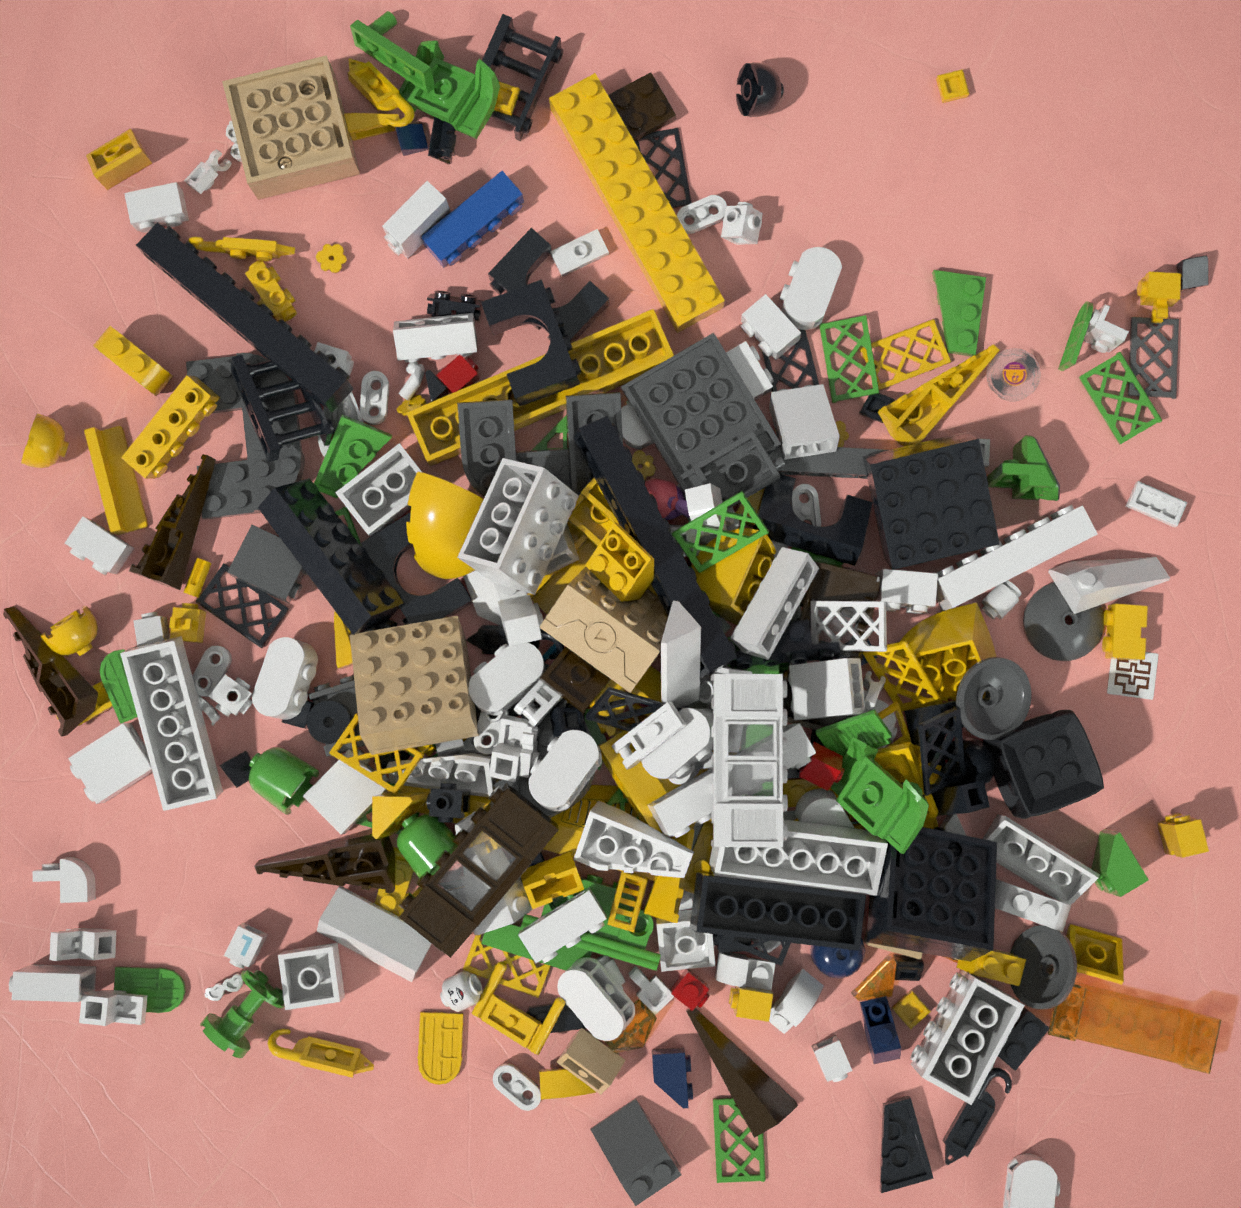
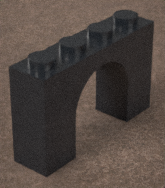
[488,227,610,343]
[481,279,582,407]
[753,473,873,566]
[360,512,473,625]
[904,700,990,816]

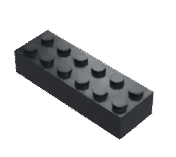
[258,478,404,635]
[690,872,866,951]

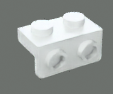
[1083,304,1129,353]

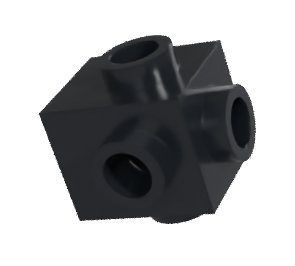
[427,783,471,822]

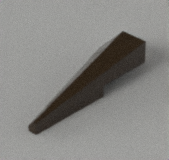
[129,454,216,590]
[3,606,98,737]
[254,834,395,893]
[686,1007,798,1138]

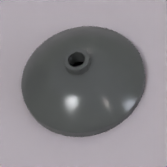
[1023,582,1104,661]
[956,657,1032,740]
[1010,925,1077,1010]

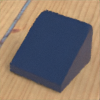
[395,124,429,156]

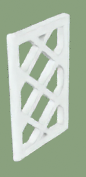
[811,601,887,652]

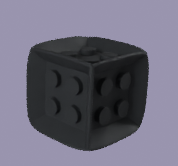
[983,710,1104,819]

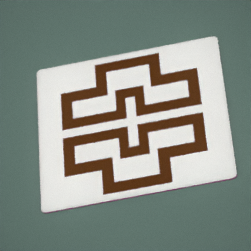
[1107,652,1158,700]

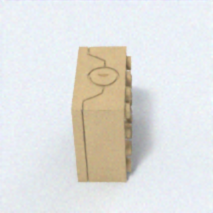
[222,55,360,200]
[540,567,668,693]
[350,616,479,755]

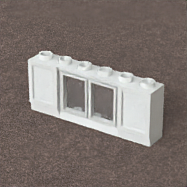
[711,674,788,847]

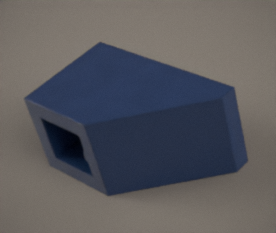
[860,996,901,1064]
[652,1048,693,1109]

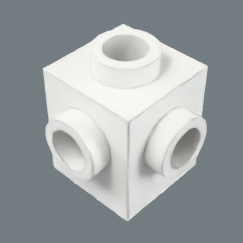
[721,202,763,245]
[209,674,253,717]

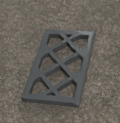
[1128,317,1179,399]

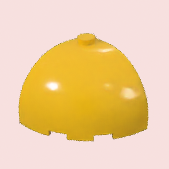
[406,471,484,579]
[691,528,777,625]
[895,602,996,702]

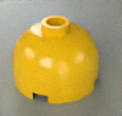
[21,414,69,468]
[40,605,98,656]

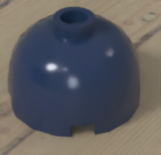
[810,938,865,979]

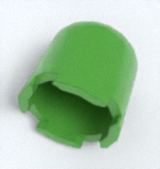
[249,747,319,815]
[397,813,455,879]

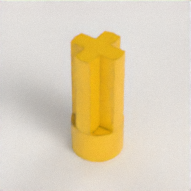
[183,558,212,598]

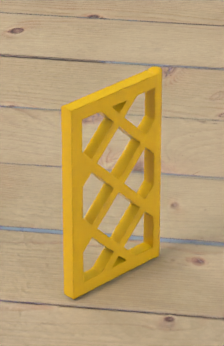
[859,319,951,391]
[863,640,943,711]
[329,713,424,795]
[463,934,550,998]

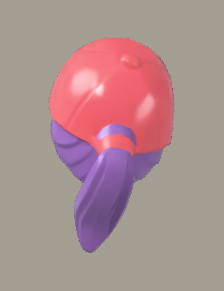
[645,478,690,520]

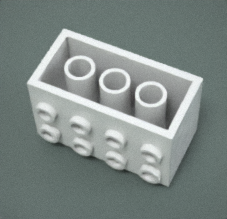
[457,458,579,595]
[910,970,1025,1105]

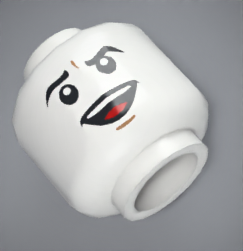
[440,971,482,1012]

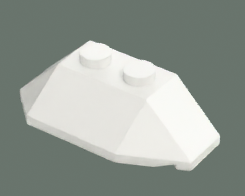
[463,570,527,626]

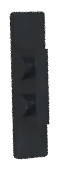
[730,619,840,669]

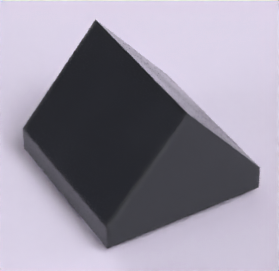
[893,955,924,981]

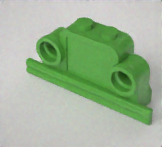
[520,874,661,971]

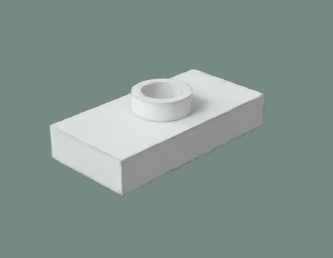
[550,229,609,277]
[1126,481,1187,528]

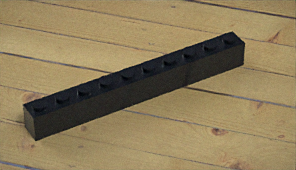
[136,222,353,413]
[573,416,737,678]

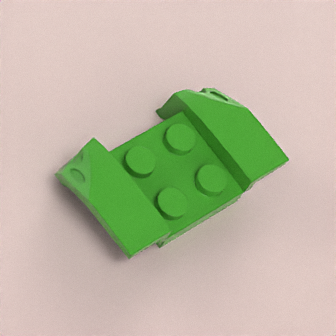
[399,40,500,139]
[830,737,929,854]

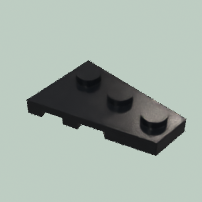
[880,1096,934,1193]

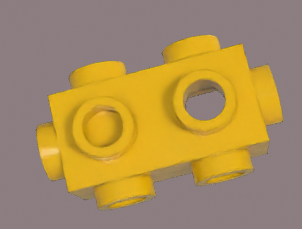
[245,260,297,322]

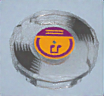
[986,348,1041,402]

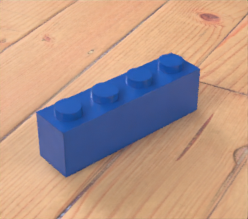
[421,170,524,268]

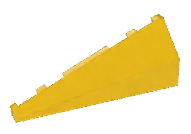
[878,344,1000,447]
[568,478,659,599]
[644,822,695,923]

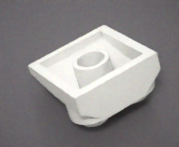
[656,910,715,972]

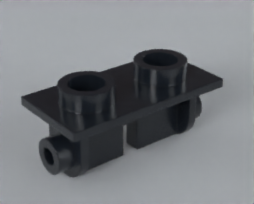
[428,117,457,164]
[427,290,482,321]

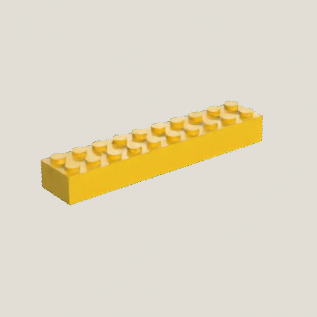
[549,73,725,333]
[406,309,674,467]

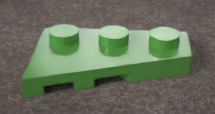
[932,270,986,356]
[314,414,392,498]

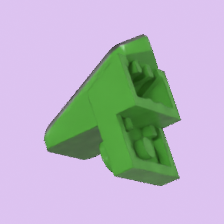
[987,435,1060,501]

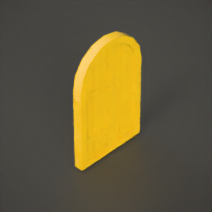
[417,1012,464,1085]

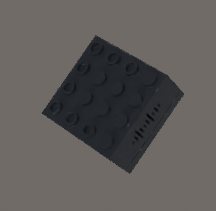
[863,431,1000,570]
[867,827,997,962]

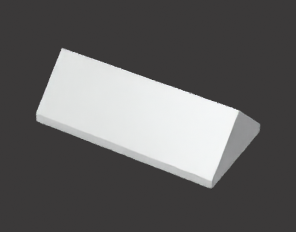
[661,601,701,708]
[983,814,1100,905]
[317,886,432,982]

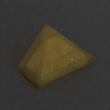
[851,955,897,1001]
[605,999,657,1053]

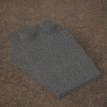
[590,1098,682,1206]

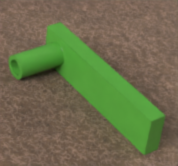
[350,11,435,93]

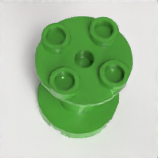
[200,970,285,1058]

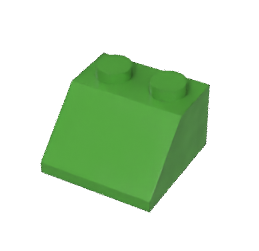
[1091,829,1149,897]

